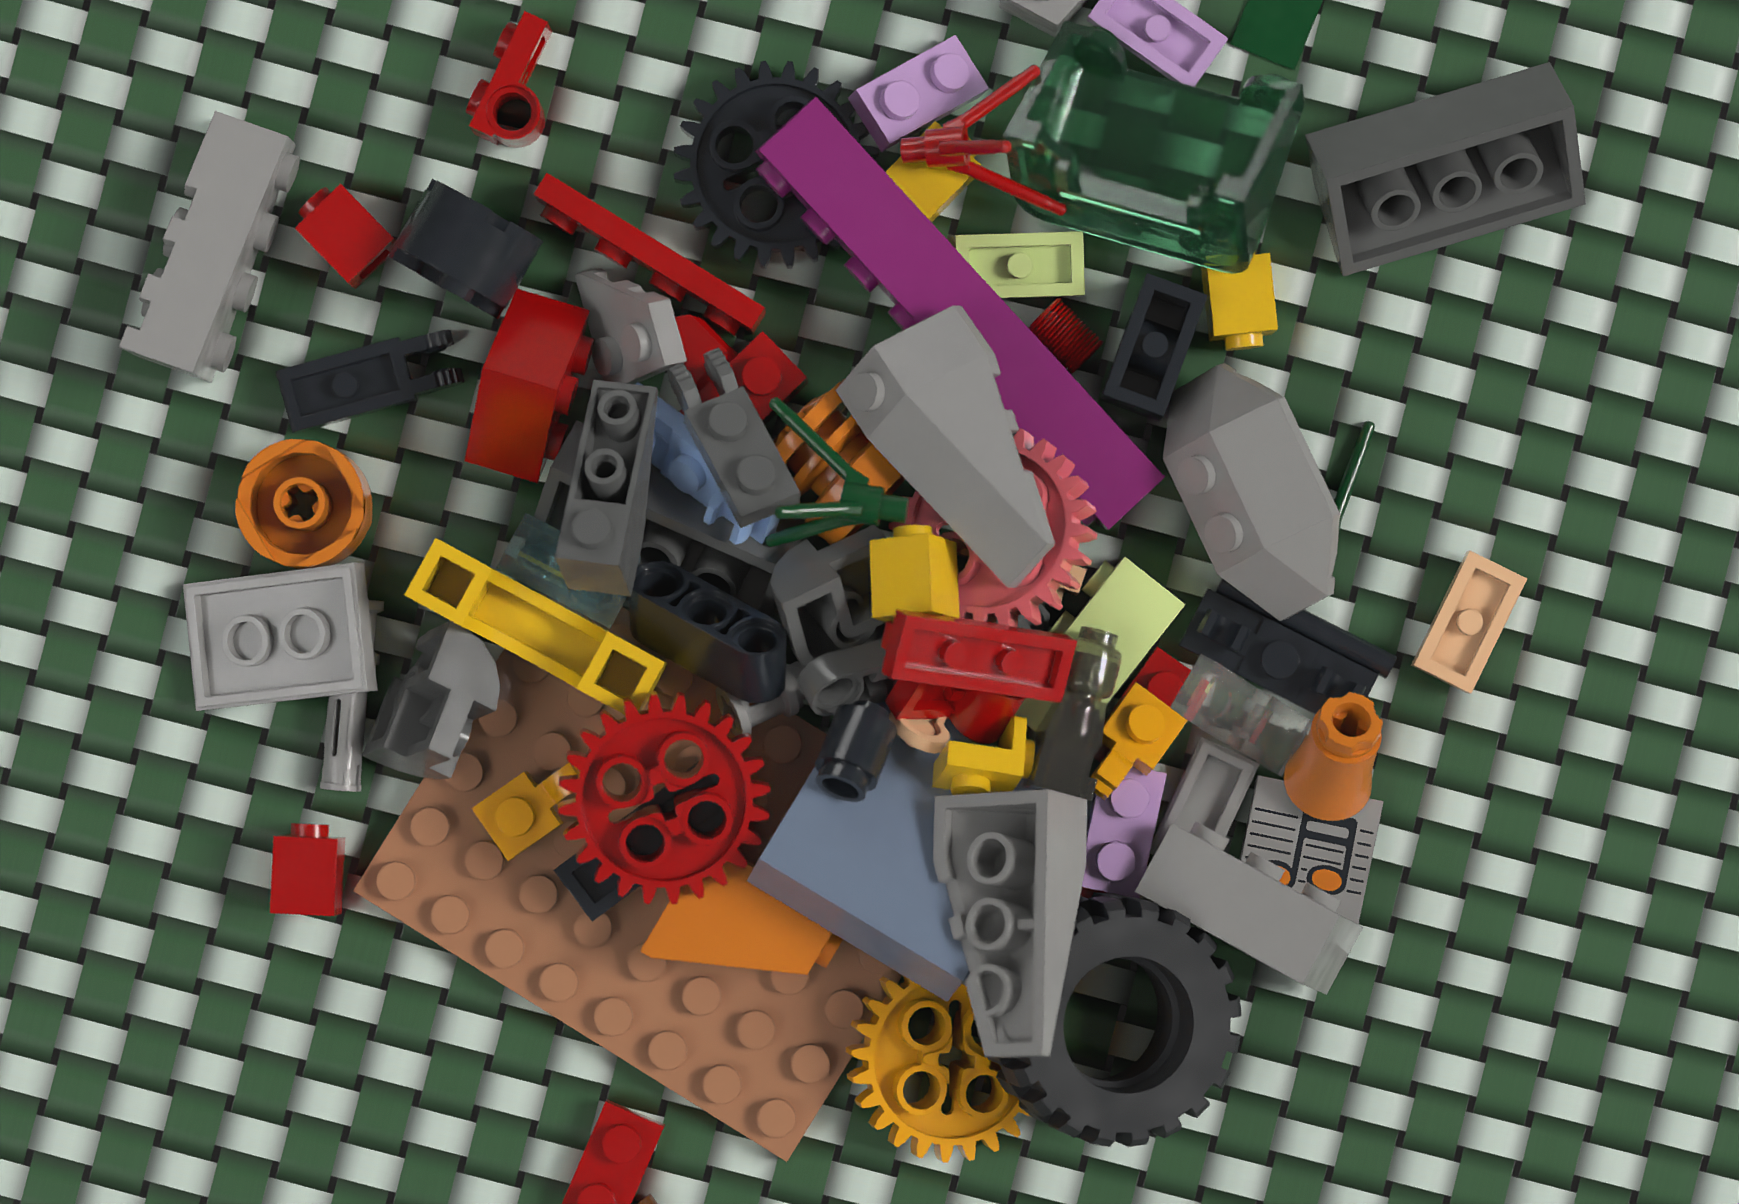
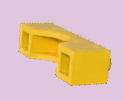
[404,538,668,715]

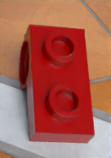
[466,11,552,148]
[885,680,1026,744]

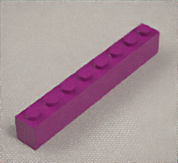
[755,97,1165,530]

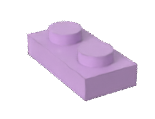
[1086,0,1228,94]
[848,35,989,152]
[1082,759,1167,899]

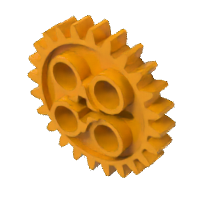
[845,976,1030,1163]

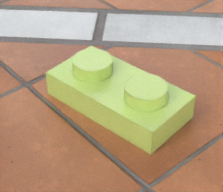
[955,231,1085,298]

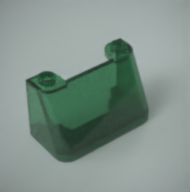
[1004,20,1304,274]

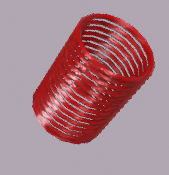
[1028,298,1103,374]

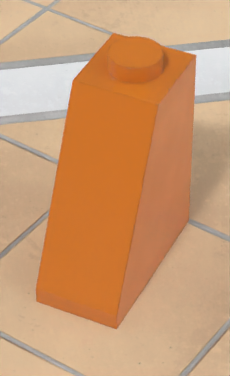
[640,861,843,975]

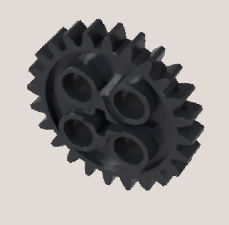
[673,61,879,269]

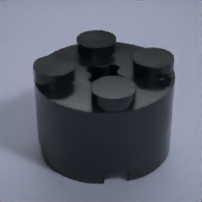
[389,179,543,319]

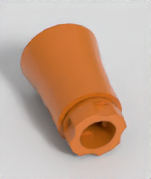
[1284,692,1383,821]

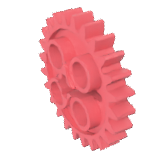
[888,429,1097,627]

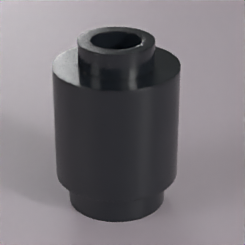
[815,700,897,802]

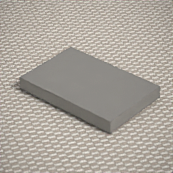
[183,562,378,711]

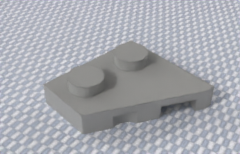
[575,268,687,385]

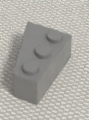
[1135,821,1363,995]

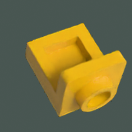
[932,716,1035,795]

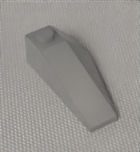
[836,305,1055,588]
[933,789,1087,1058]

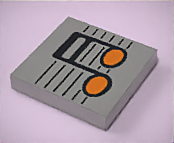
[1239,775,1384,924]

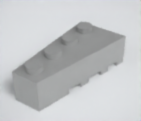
[119,111,300,383]

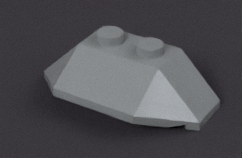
[1163,363,1340,621]

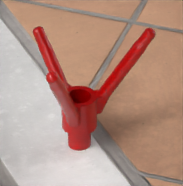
[900,64,1067,216]

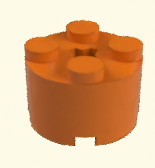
[235,439,373,569]

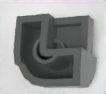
[770,525,886,668]
[362,620,500,780]

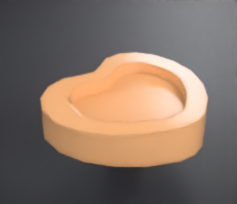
[889,712,950,754]

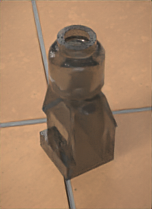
[1022,626,1122,802]

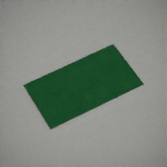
[1230,0,1323,70]

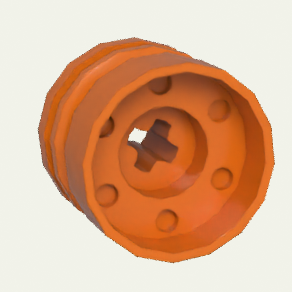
[773,378,905,545]

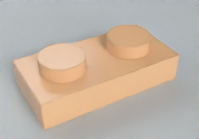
[1411,551,1527,694]

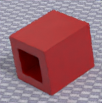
[295,183,396,289]
[270,823,345,916]

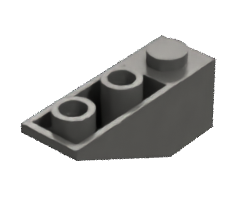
[555,380,658,596]

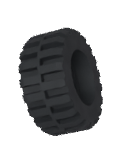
[987,892,1242,1147]

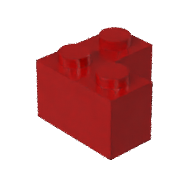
[464,289,595,483]

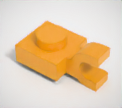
[1084,682,1188,800]
[471,763,579,861]

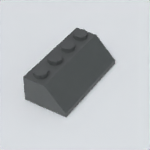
[1305,62,1586,276]
[521,420,805,617]

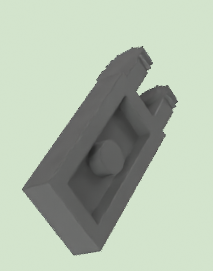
[667,347,800,529]

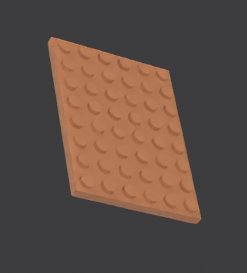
[353,566,903,1162]

